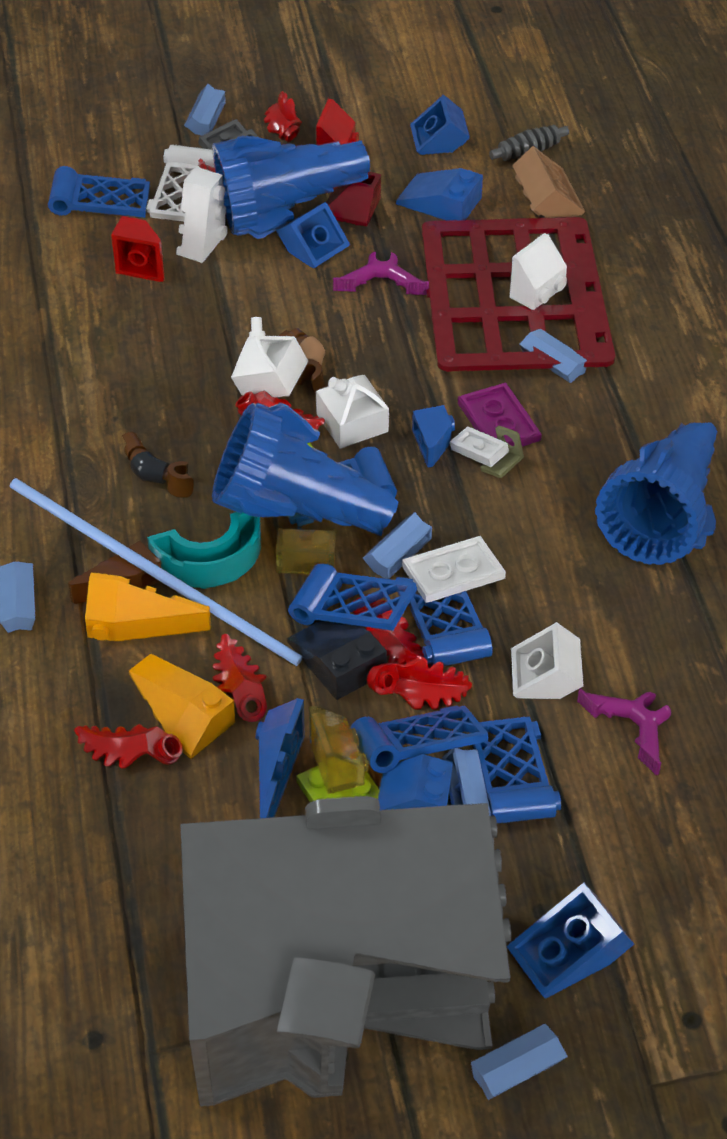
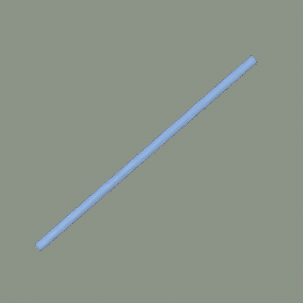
[10,478,303,666]

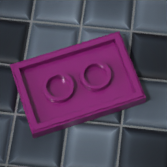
[458,383,542,447]

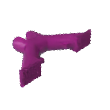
[333,252,429,295]
[577,688,671,775]

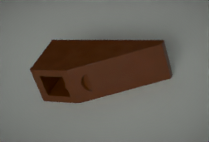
[68,541,161,604]

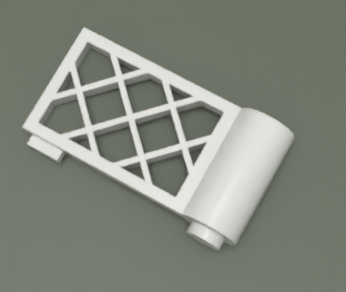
[146,145,215,221]

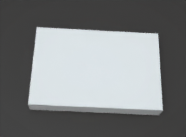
[402,536,506,603]

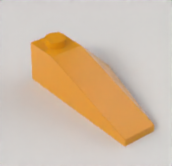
[85,572,211,641]
[129,654,235,759]

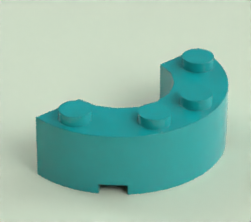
[147,512,261,589]

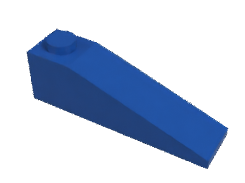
[255,698,305,818]

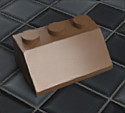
[512,146,585,218]

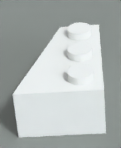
[176,167,227,263]

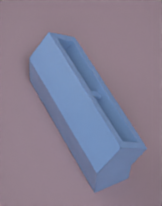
[184,84,225,135]
[519,329,587,383]
[363,512,432,579]
[0,562,35,633]
[442,748,491,816]
[471,1024,568,1100]

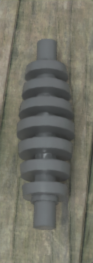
[489,125,569,161]

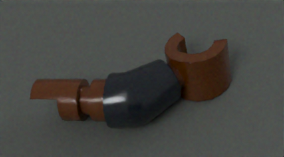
[122,432,194,498]

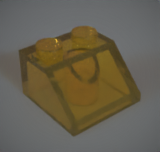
[276,527,337,574]
[309,706,369,794]

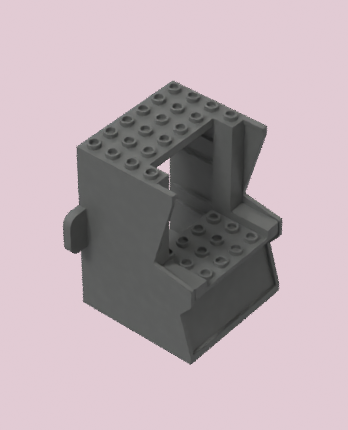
[180,796,511,1106]

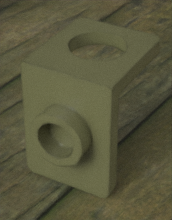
[481,426,524,478]

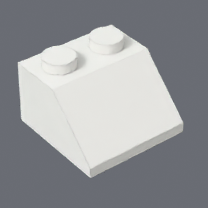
[510,233,567,310]
[511,622,583,699]

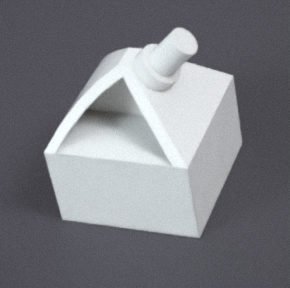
[231,317,308,398]
[316,375,389,448]

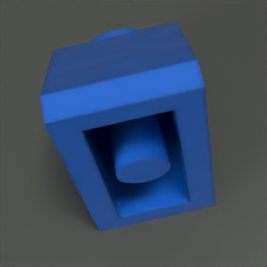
[412,405,455,467]

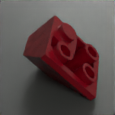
[326,172,381,227]

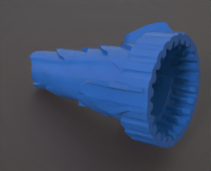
[212,136,371,239]
[212,403,398,536]
[595,423,717,565]

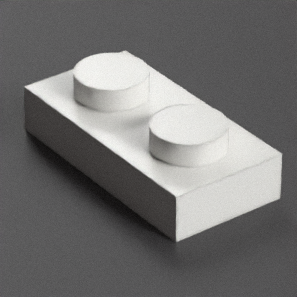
[450,426,509,467]

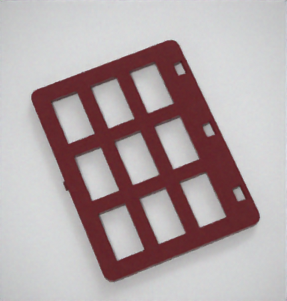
[422,217,615,372]

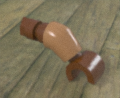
[279,328,325,394]

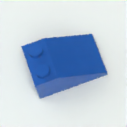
[396,168,483,221]
[506,883,634,999]

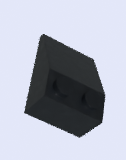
[287,620,387,700]

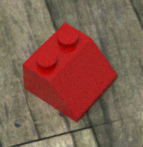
[316,98,359,145]
[111,216,165,282]

